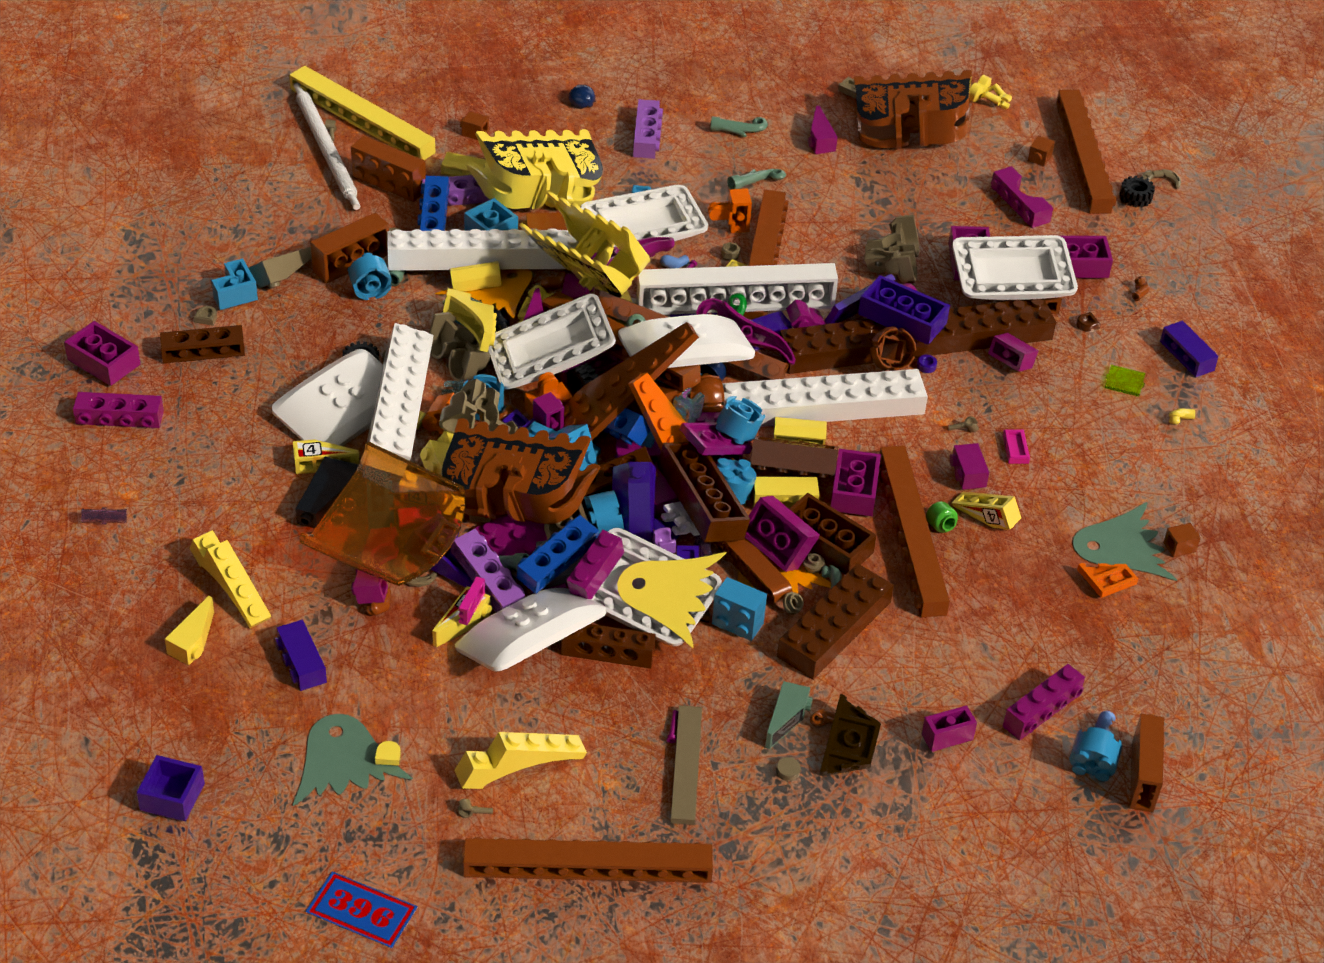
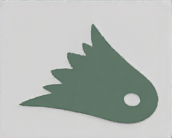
[1073,502,1178,581]
[293,714,413,806]

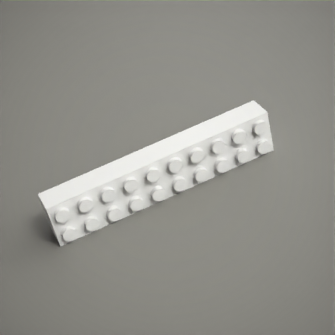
[388,228,579,271]
[636,263,838,315]
[362,323,434,476]
[721,369,928,427]

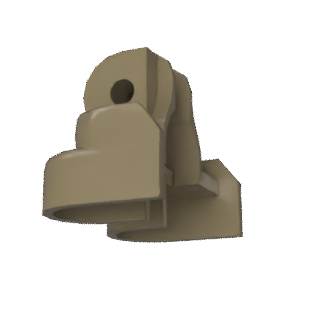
[864,215,919,283]
[429,312,492,382]
[439,379,518,434]

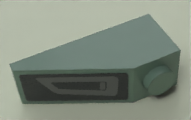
[765,681,813,749]

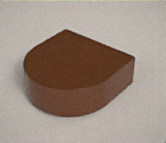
[1076,312,1101,332]

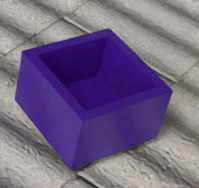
[137,755,205,822]

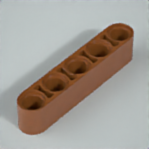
[714,538,792,605]

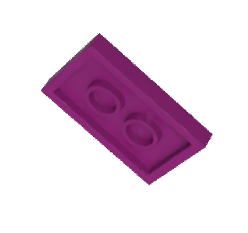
[679,422,753,456]

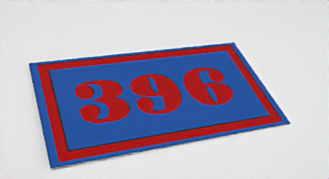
[305,871,418,948]

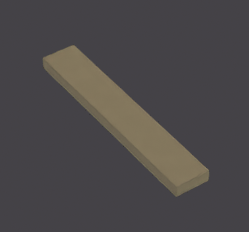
[671,705,702,825]

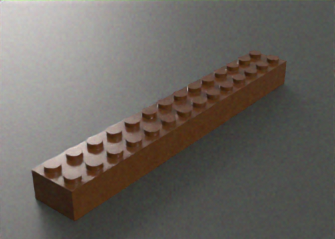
[780,299,1056,374]

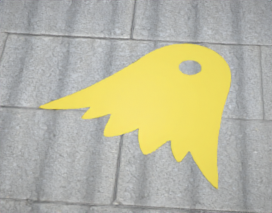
[617,552,726,648]

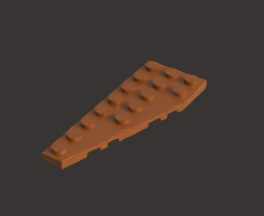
[563,322,699,440]

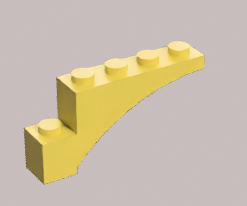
[443,288,497,352]
[420,431,461,516]
[190,530,271,628]
[454,732,587,789]

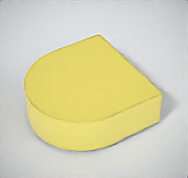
[375,741,401,766]

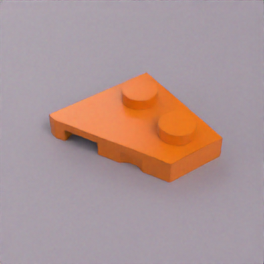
[1077,563,1139,598]

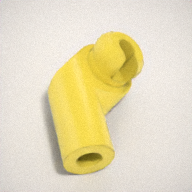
[1168,408,1195,424]

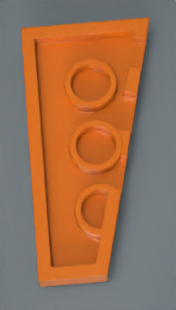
[628,373,689,450]

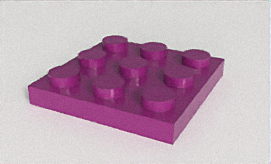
[475,515,548,571]

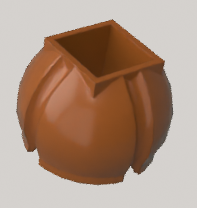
[869,326,916,371]
[688,374,725,412]

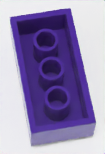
[858,275,950,345]

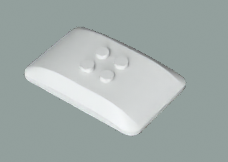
[581,185,708,247]
[952,235,1078,300]
[488,294,616,389]
[618,314,755,368]
[272,349,383,446]
[591,528,722,646]
[455,588,606,671]

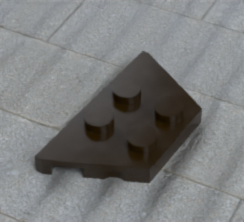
[819,694,881,776]

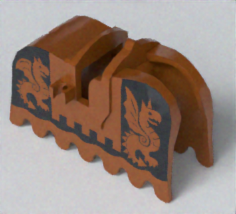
[854,70,972,148]
[442,418,600,524]

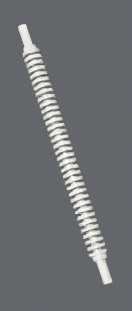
[294,82,360,210]

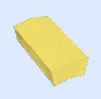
[441,152,487,176]
[450,261,502,292]
[774,417,827,445]

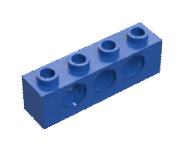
[418,175,449,231]
[602,408,651,446]
[517,515,599,594]

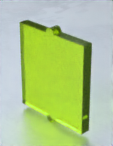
[1105,365,1145,397]

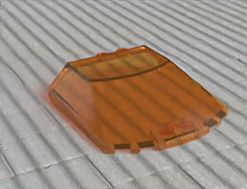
[299,441,465,586]

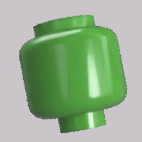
[926,501,958,533]

